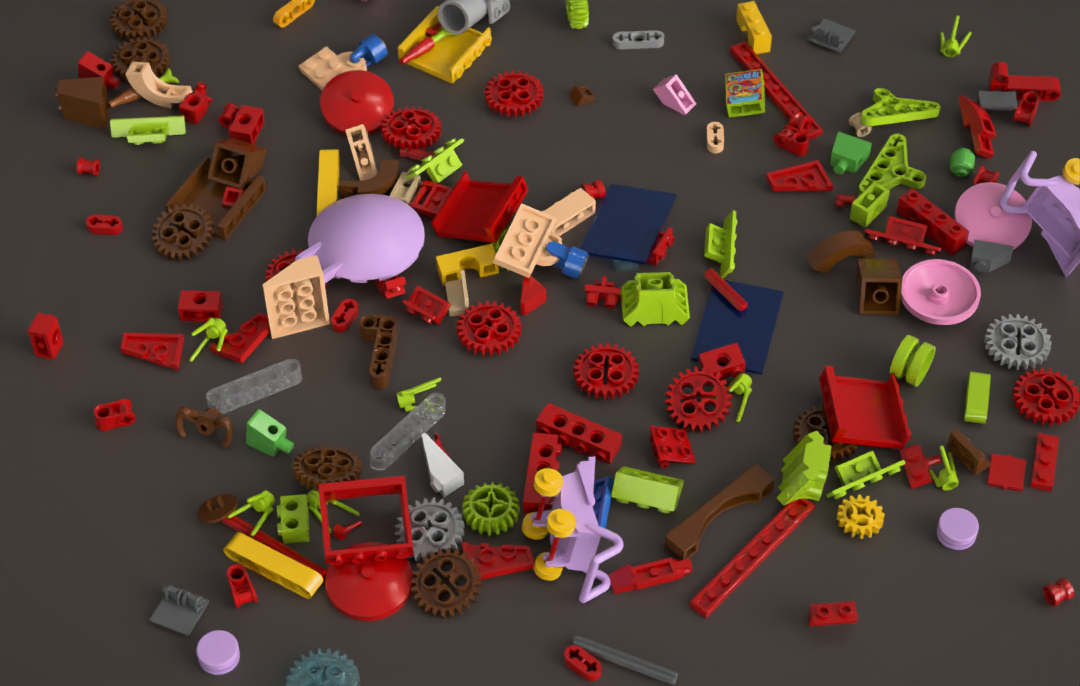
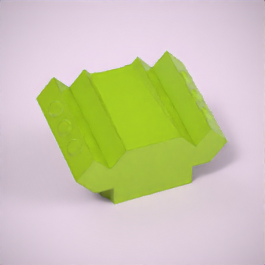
[620,272,690,327]
[776,431,831,505]

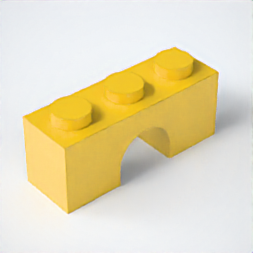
[736,1,772,54]
[436,244,499,286]

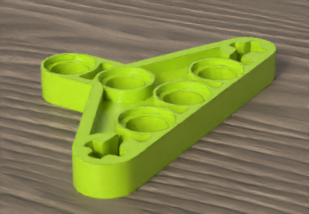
[860,88,941,126]
[858,134,926,196]

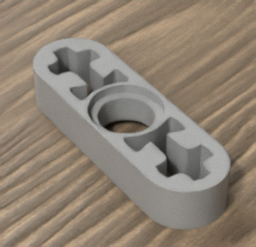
[613,30,664,49]

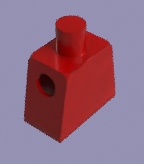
[78,51,121,91]

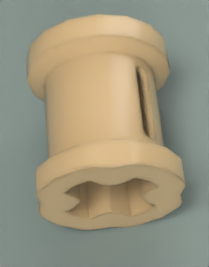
[849,113,872,137]

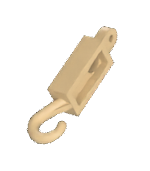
[390,170,420,204]

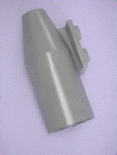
[438,0,510,34]

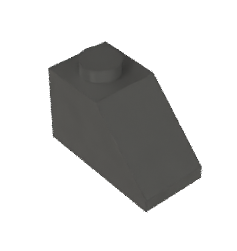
[969,240,1014,273]

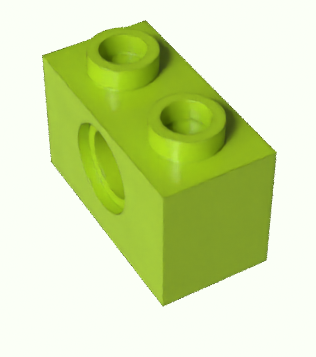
[850,182,890,228]

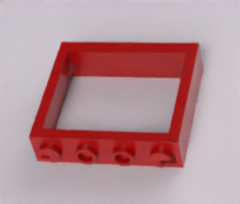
[318,476,413,566]

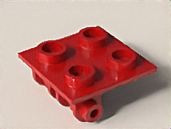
[649,426,696,469]

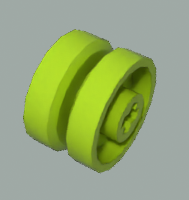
[889,335,936,387]

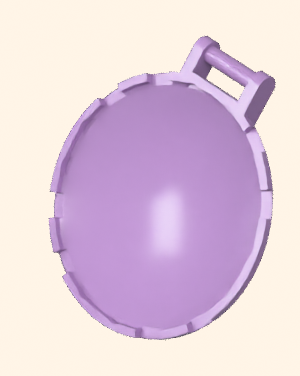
[295,194,425,283]

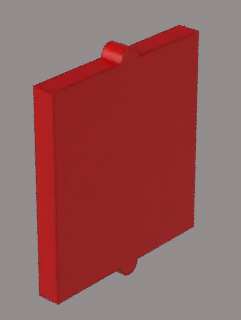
[987,453,1026,491]

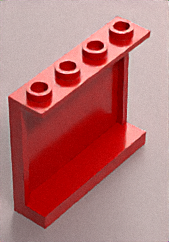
[431,171,529,243]
[819,365,911,449]

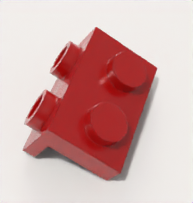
[635,227,675,266]
[402,285,451,325]
[808,601,858,626]

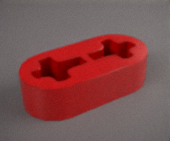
[86,215,123,235]
[331,299,359,333]
[564,645,602,681]

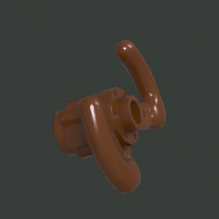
[175,407,234,448]

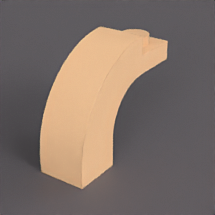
[126,62,193,108]

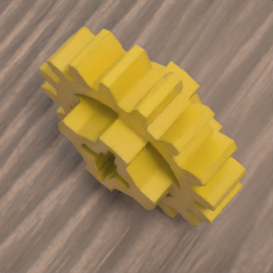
[837,494,885,539]

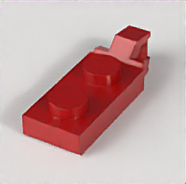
[631,557,692,590]

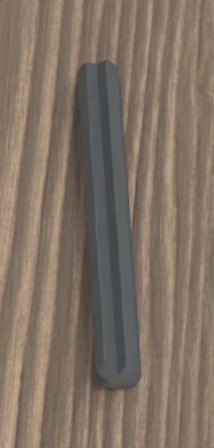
[572,635,678,685]

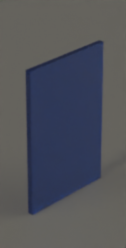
[579,184,677,264]
[691,280,784,375]

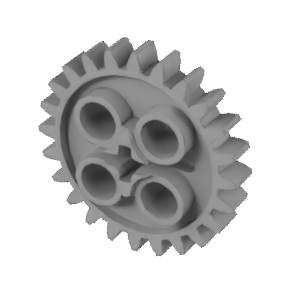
[984,314,1052,371]
[394,497,465,563]

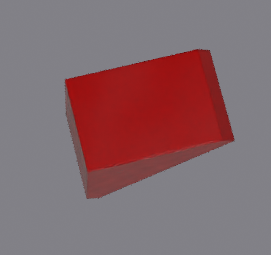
[521,276,546,316]

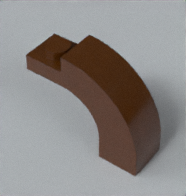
[339,160,401,199]
[805,231,876,274]

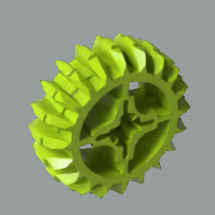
[565,0,589,29]
[462,481,520,536]

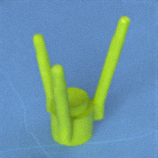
[940,16,971,57]
[189,317,228,362]
[711,373,752,422]
[396,377,441,412]
[930,445,959,490]
[307,488,360,534]
[227,490,275,536]

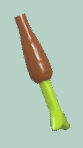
[107,68,179,108]

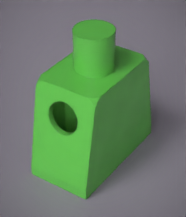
[830,132,872,175]
[246,409,294,457]

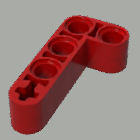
[988,62,1061,101]

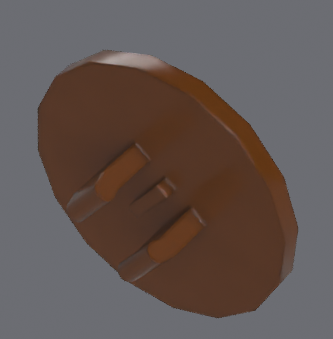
[197,494,238,524]

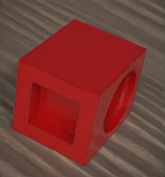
[179,92,208,125]

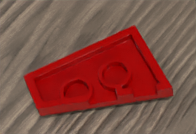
[766,160,833,192]
[209,313,270,364]
[120,333,184,371]
[461,542,535,581]

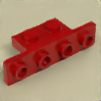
[864,216,941,256]

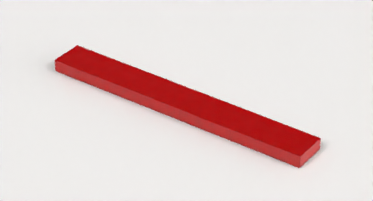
[730,41,823,140]
[689,499,815,618]

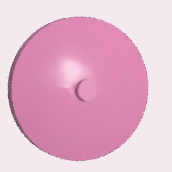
[954,182,1032,250]
[901,259,981,325]

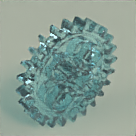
[286,648,360,686]

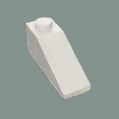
[422,433,464,497]

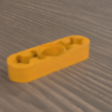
[273,0,315,28]

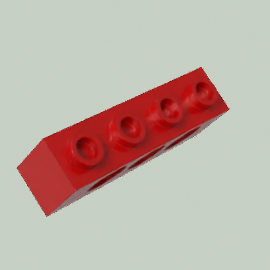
[896,188,970,256]
[536,403,622,464]
[523,433,562,514]

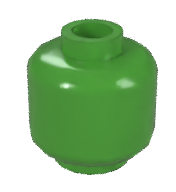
[949,148,975,177]

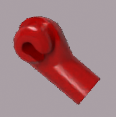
[194,82,212,106]
[834,194,857,208]

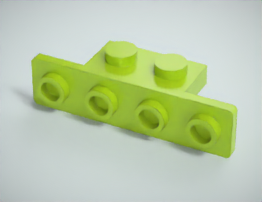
[110,116,186,145]
[405,138,464,183]
[704,210,738,279]
[826,451,906,500]

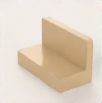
[445,270,469,316]

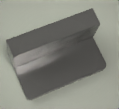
[976,91,1017,111]

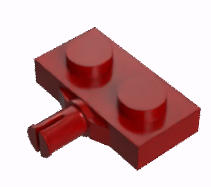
[900,444,942,489]

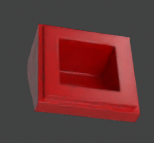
[221,186,245,207]
[608,564,635,594]

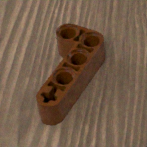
[359,314,398,390]

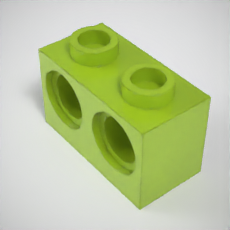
[277,494,309,544]

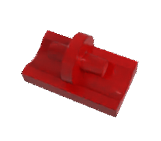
[585,275,621,309]

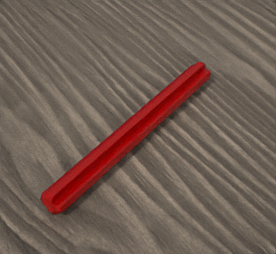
[222,516,327,580]

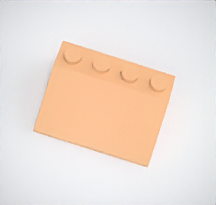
[262,255,330,339]

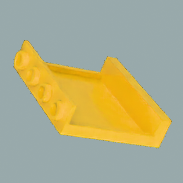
[398,6,492,84]

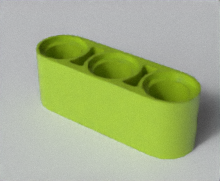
[964,371,991,425]

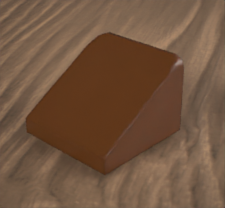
[569,85,596,106]

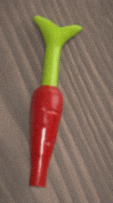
[399,29,460,65]

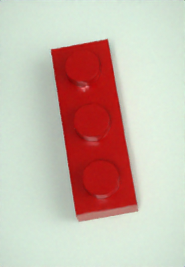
[1030,433,1059,492]

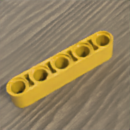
[317,149,340,216]
[223,532,324,599]

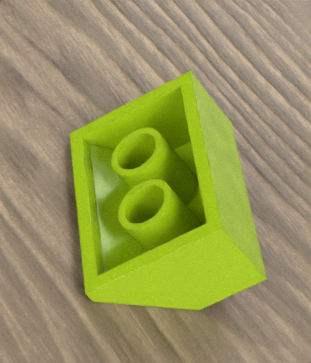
[611,466,684,513]

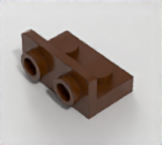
[947,429,991,475]

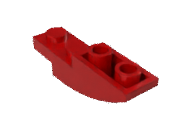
[959,95,996,159]

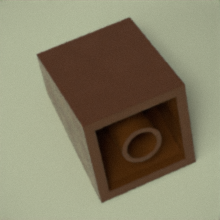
[55,77,109,129]
[207,138,267,189]
[856,258,902,315]

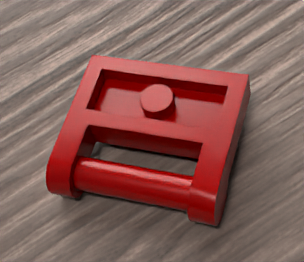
[408,180,453,218]

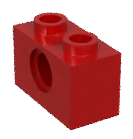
[228,105,265,144]
[178,290,223,322]
[28,313,64,360]
[698,343,746,381]

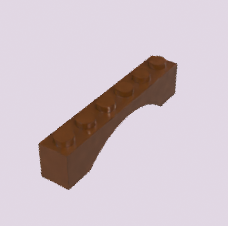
[665,464,775,561]

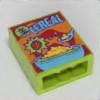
[725,69,765,118]

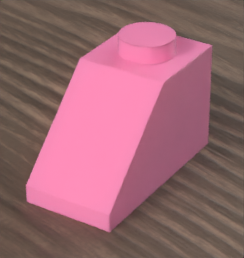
[653,74,696,115]

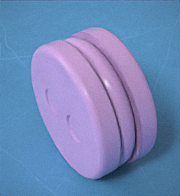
[936,508,979,550]
[196,630,240,675]

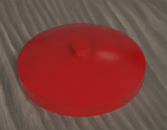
[320,70,394,135]
[325,542,413,621]

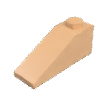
[346,125,378,181]

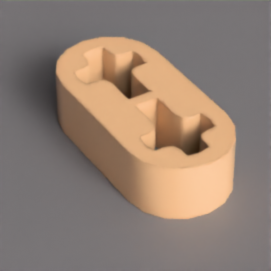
[706,122,724,153]

